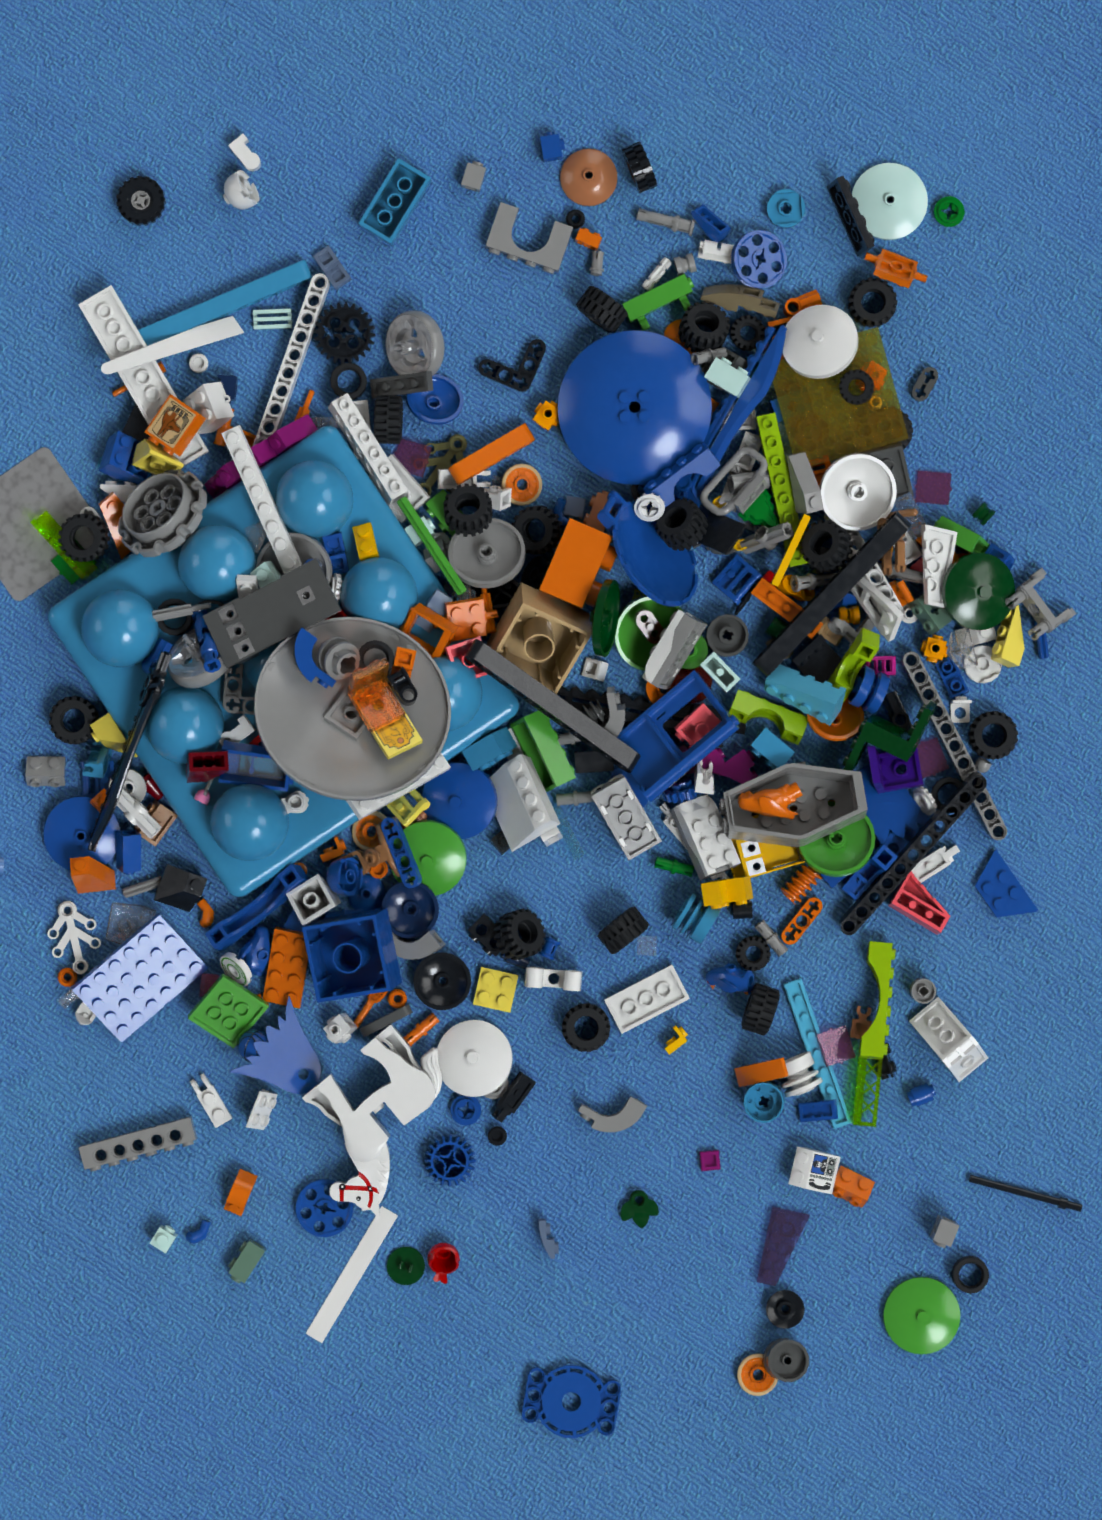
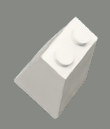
[286,874,341,926]

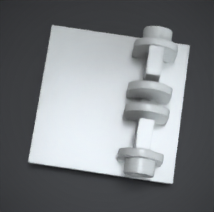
[246,1089,278,1130]

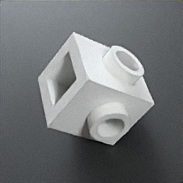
[323,1013,358,1043]

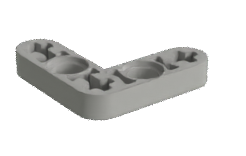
[223,664,255,715]

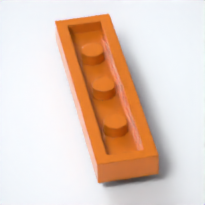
[751,578,823,639]

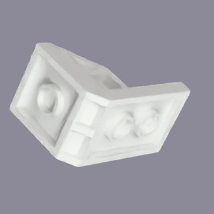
[909,997,988,1082]

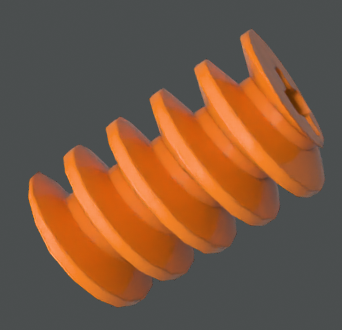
[780,865,822,905]

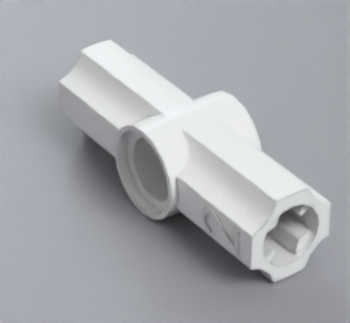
[117,788,162,839]

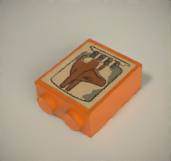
[145,394,206,456]

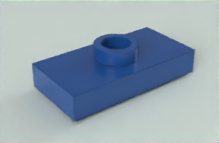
[798,1099,838,1122]

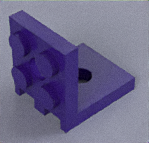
[867,746,924,794]

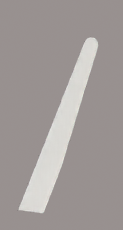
[101,316,244,374]

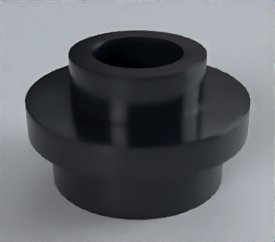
[566,209,585,229]

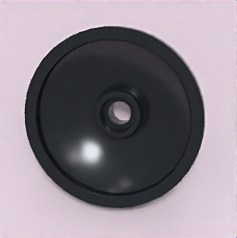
[413,952,471,1010]

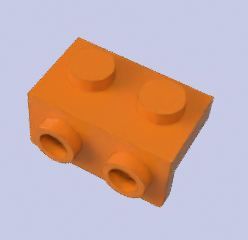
[832,1165,875,1208]

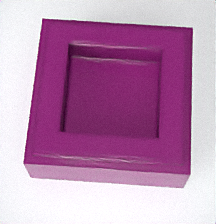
[700,1150,721,1171]

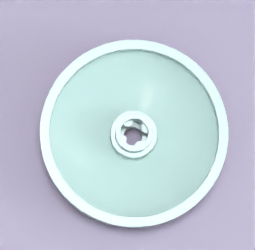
[852,163,928,240]

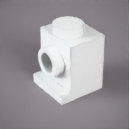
[484,486,512,511]

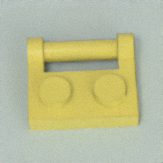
[386,789,430,827]

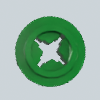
[934,196,965,227]

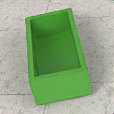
[510,710,576,792]

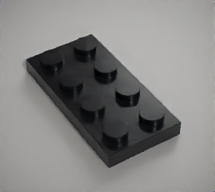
[827,176,875,257]

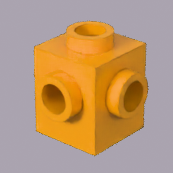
[533,400,559,432]
[920,634,949,663]

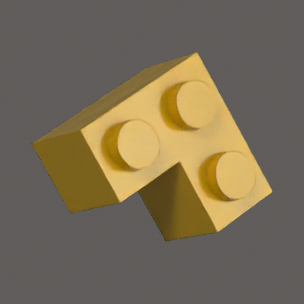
[701,876,753,909]

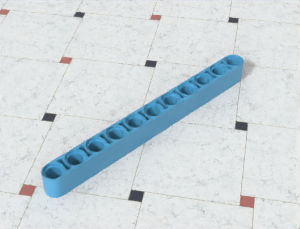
[138,260,312,346]

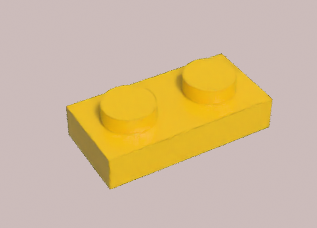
[352,522,379,561]

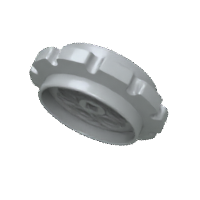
[118,469,207,557]

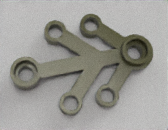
[414,434,467,496]

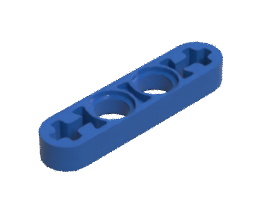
[381,817,422,888]

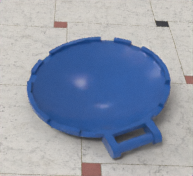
[597,491,698,607]

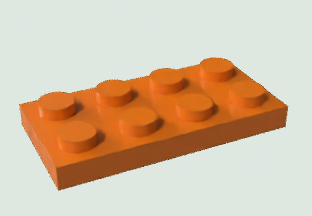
[263,927,309,1009]

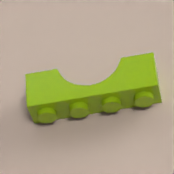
[827,628,880,703]
[729,690,808,745]

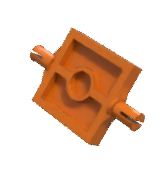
[864,248,928,288]
[433,597,498,641]

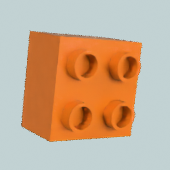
[539,518,617,610]

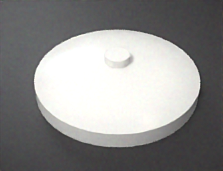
[783,305,859,379]
[820,453,897,531]
[437,1020,513,1097]

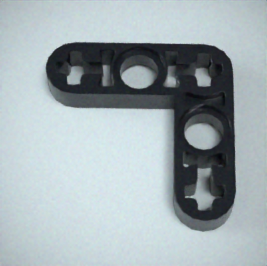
[478,339,546,392]

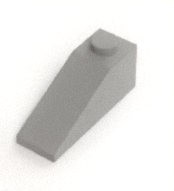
[787,452,824,514]

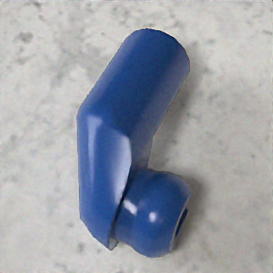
[186,1219,211,1244]

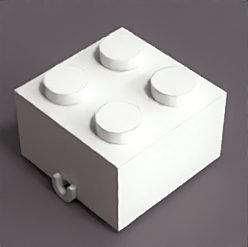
[183,382,234,434]

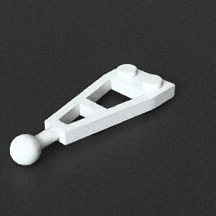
[838,562,904,642]

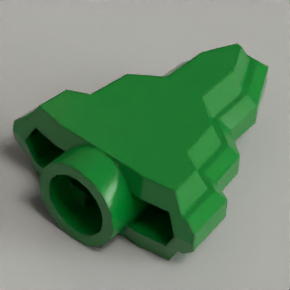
[737,489,780,528]

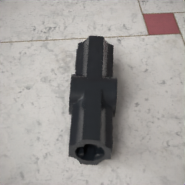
[883,690,920,743]

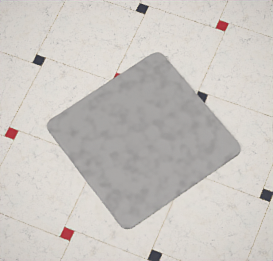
[0,447,94,601]

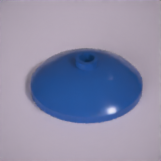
[406,374,464,425]

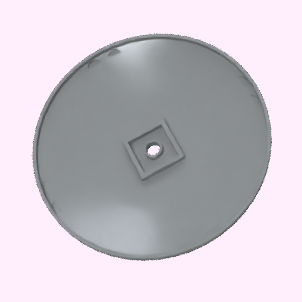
[254,617,451,801]

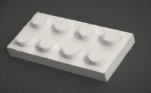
[604,965,690,1034]

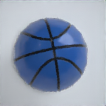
[238,1029,269,1063]

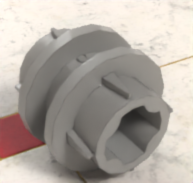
[317,637,360,680]

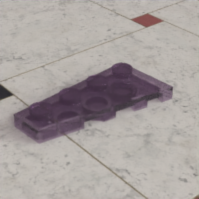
[756,1206,810,1286]

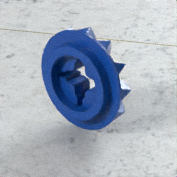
[451,1095,481,1126]

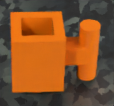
[889,580,914,607]

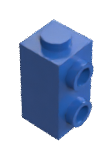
[116,829,141,875]

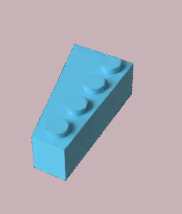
[764,665,847,726]

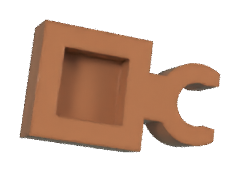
[850,1005,872,1039]

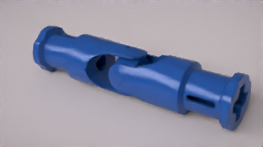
[191,609,221,673]

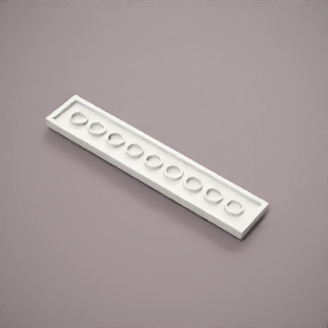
[78,285,209,467]

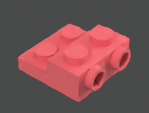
[674,702,721,748]

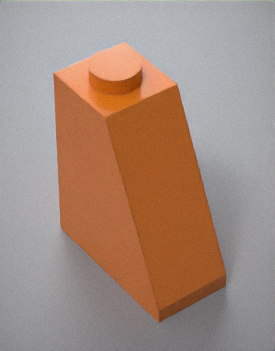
[70,856,116,894]

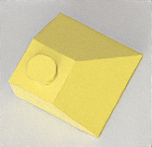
[132,439,184,475]
[90,713,138,757]

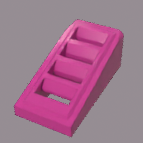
[861,656,896,676]

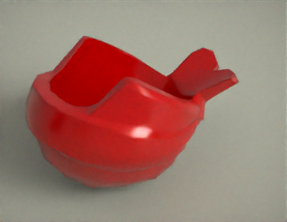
[427,1243,460,1284]

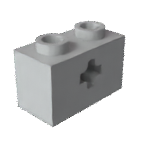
[930,1215,959,1248]

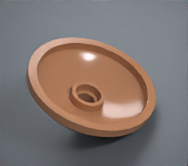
[560,149,617,206]

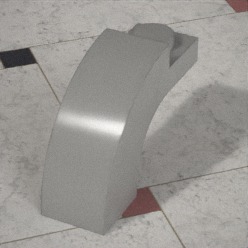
[592,686,626,751]

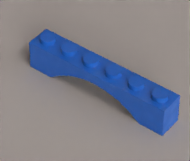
[205,863,309,951]

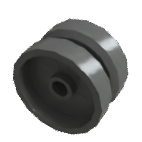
[706,614,749,657]
[763,1338,809,1382]

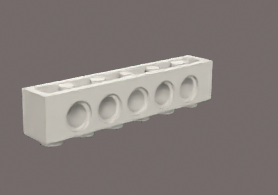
[328,393,408,506]

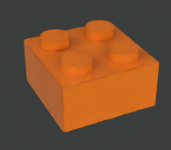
[575,228,602,251]

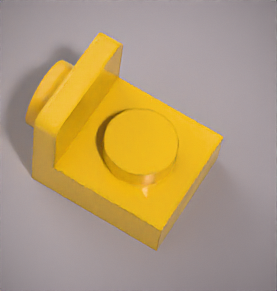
[665,1025,688,1055]

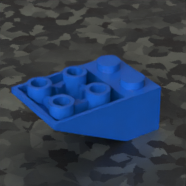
[98,431,154,484]

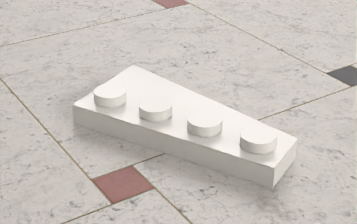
[921,524,958,608]

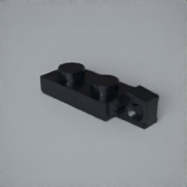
[492,1071,536,1123]

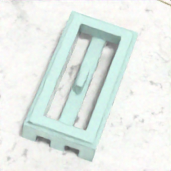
[253,309,292,330]

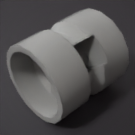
[909,978,936,1004]

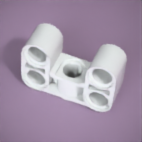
[525,967,583,991]

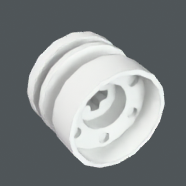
[779,1051,823,1097]

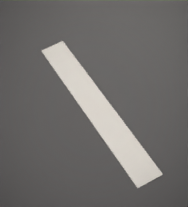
[306,1206,398,1343]

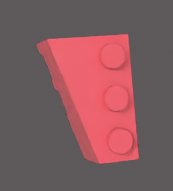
[888,871,950,935]

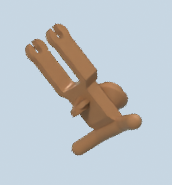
[877,509,918,576]
[331,824,400,877]

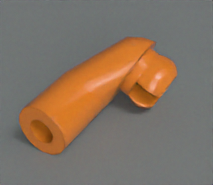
[197,898,214,928]

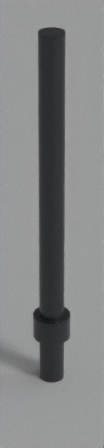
[969,1175,1082,1212]

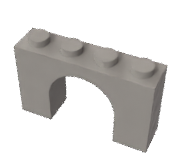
[486,202,573,274]

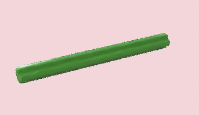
[397,497,467,596]

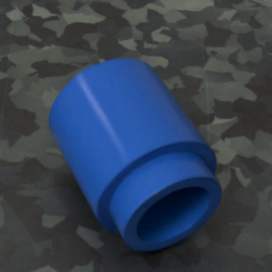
[906,1082,936,1107]

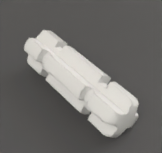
[642,257,672,291]

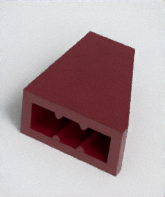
[186,751,229,783]

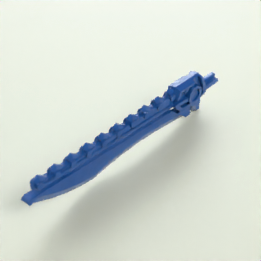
[674,325,787,507]

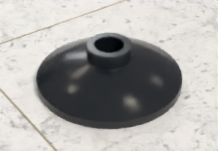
[521,556,549,589]
[766,1290,805,1329]

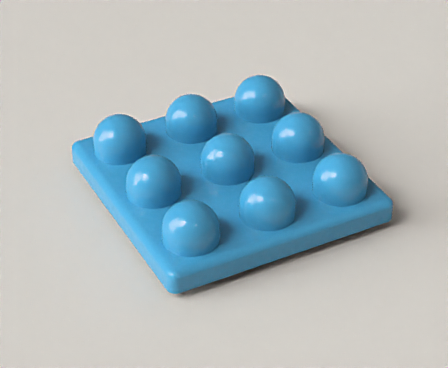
[48,426,519,897]

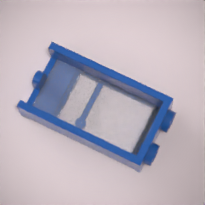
[219,739,294,792]

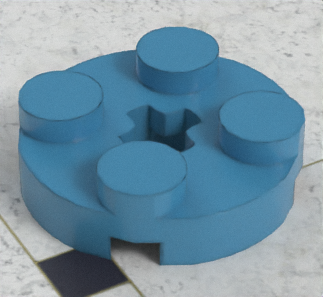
[767,189,805,228]

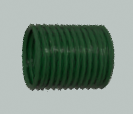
[765,616,788,639]

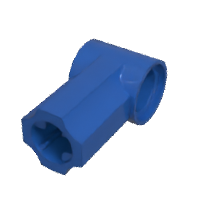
[141,638,174,674]

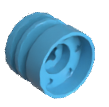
[672,893,721,944]
[744,1081,785,1123]

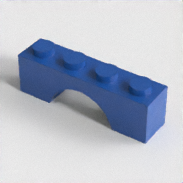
[643,442,721,507]

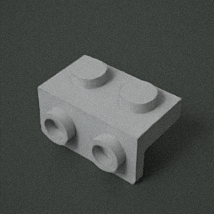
[25,756,66,787]

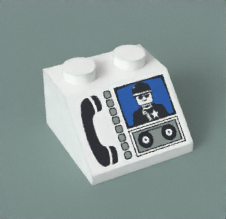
[788,1147,841,1194]

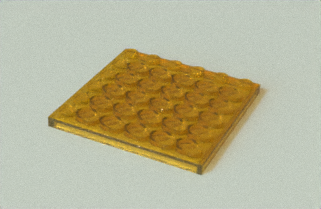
[773,327,909,467]

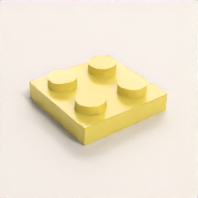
[473,967,519,1013]

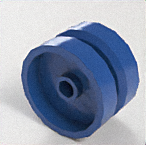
[848,665,890,714]

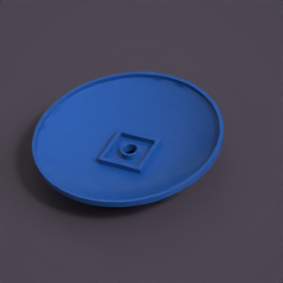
[558,330,712,485]

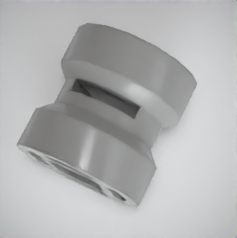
[673,253,697,276]

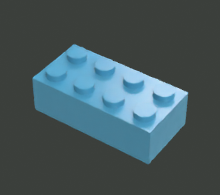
[358,158,432,246]

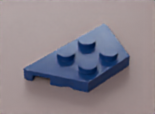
[974,849,1038,917]

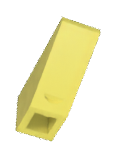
[991,605,1025,668]

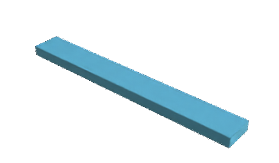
[783,978,852,1129]

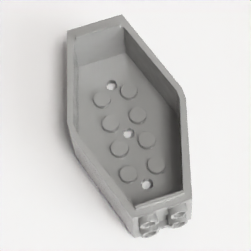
[719,763,868,847]

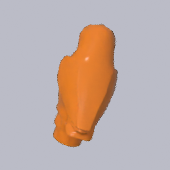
[738,782,803,820]

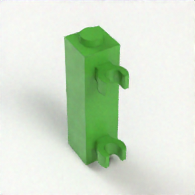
[622,274,694,331]

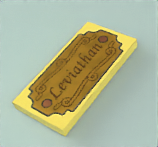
[349,677,423,759]

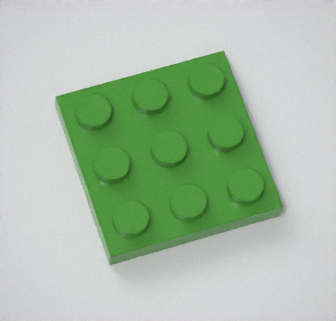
[188,973,269,1048]

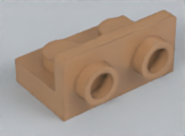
[134,799,177,847]

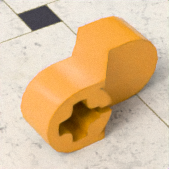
[777,574,815,601]

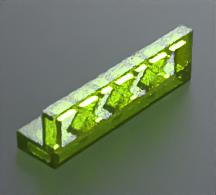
[30,511,98,580]
[852,1052,882,1127]

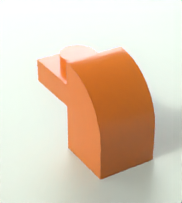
[224,1169,258,1216]

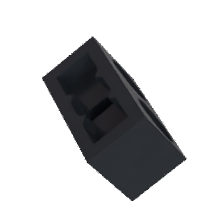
[468,913,500,957]

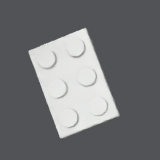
[369,454,430,523]

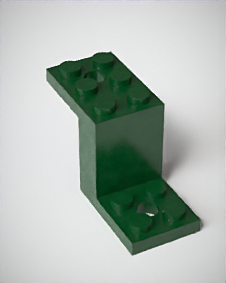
[842,701,937,771]

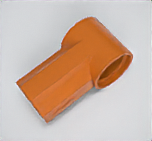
[783,290,822,317]

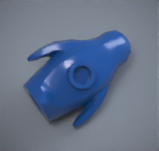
[238,926,271,976]
[705,963,754,995]

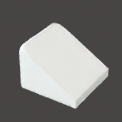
[581,657,609,682]

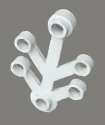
[47,901,101,974]

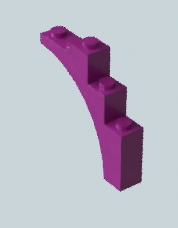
[204,414,318,499]
[679,744,759,784]

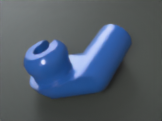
[553,498,569,527]

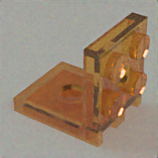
[347,658,405,733]

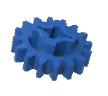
[662,776,701,804]

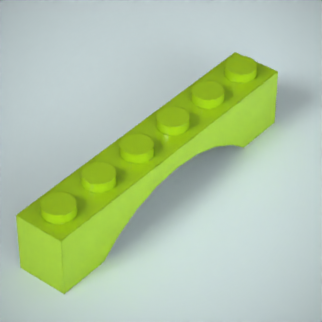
[859,941,896,1060]

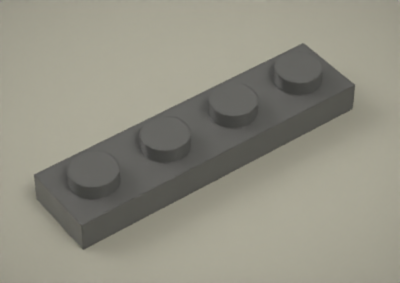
[370,371,433,399]

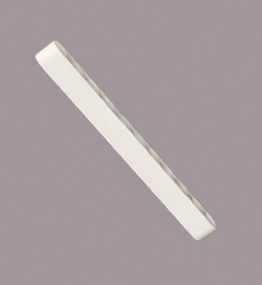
[253,273,330,468]

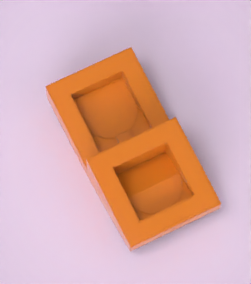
[388,646,416,687]

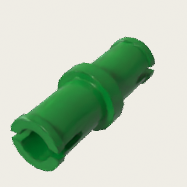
[654,856,694,877]

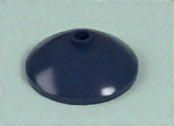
[381,881,439,938]

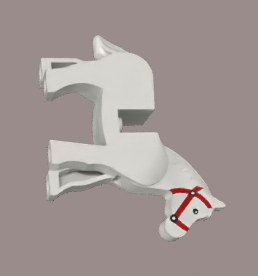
[302,1024,442,1217]

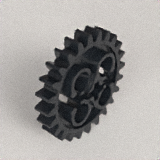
[313,302,376,364]

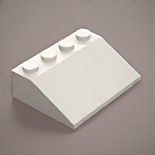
[490,754,560,852]

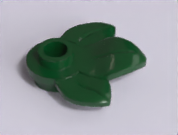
[621,1190,659,1228]

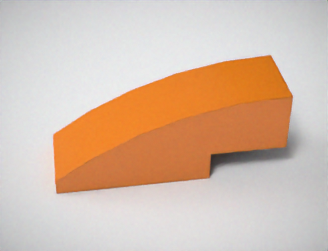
[734,1057,789,1087]

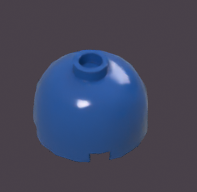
[326,857,363,896]

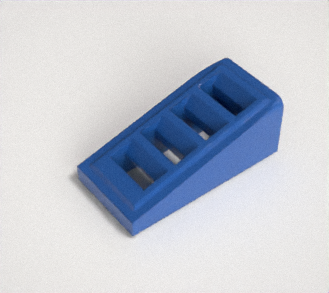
[691,204,731,243]

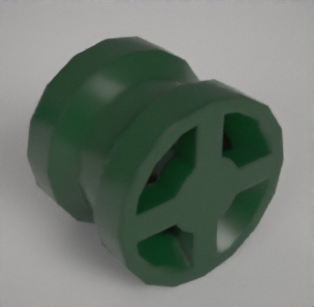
[972,502,996,526]

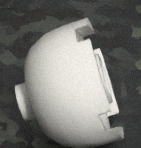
[223,170,260,210]

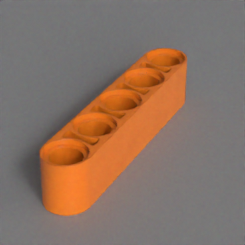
[448,423,536,485]

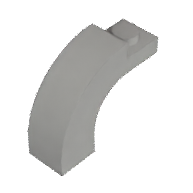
[392,930,446,960]
[578,1096,647,1132]

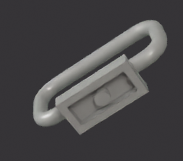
[700,447,768,516]

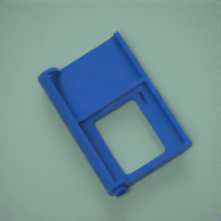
[617,670,740,802]

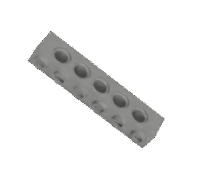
[79,1116,198,1172]

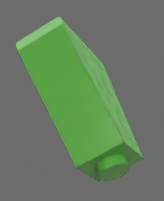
[934,516,990,554]

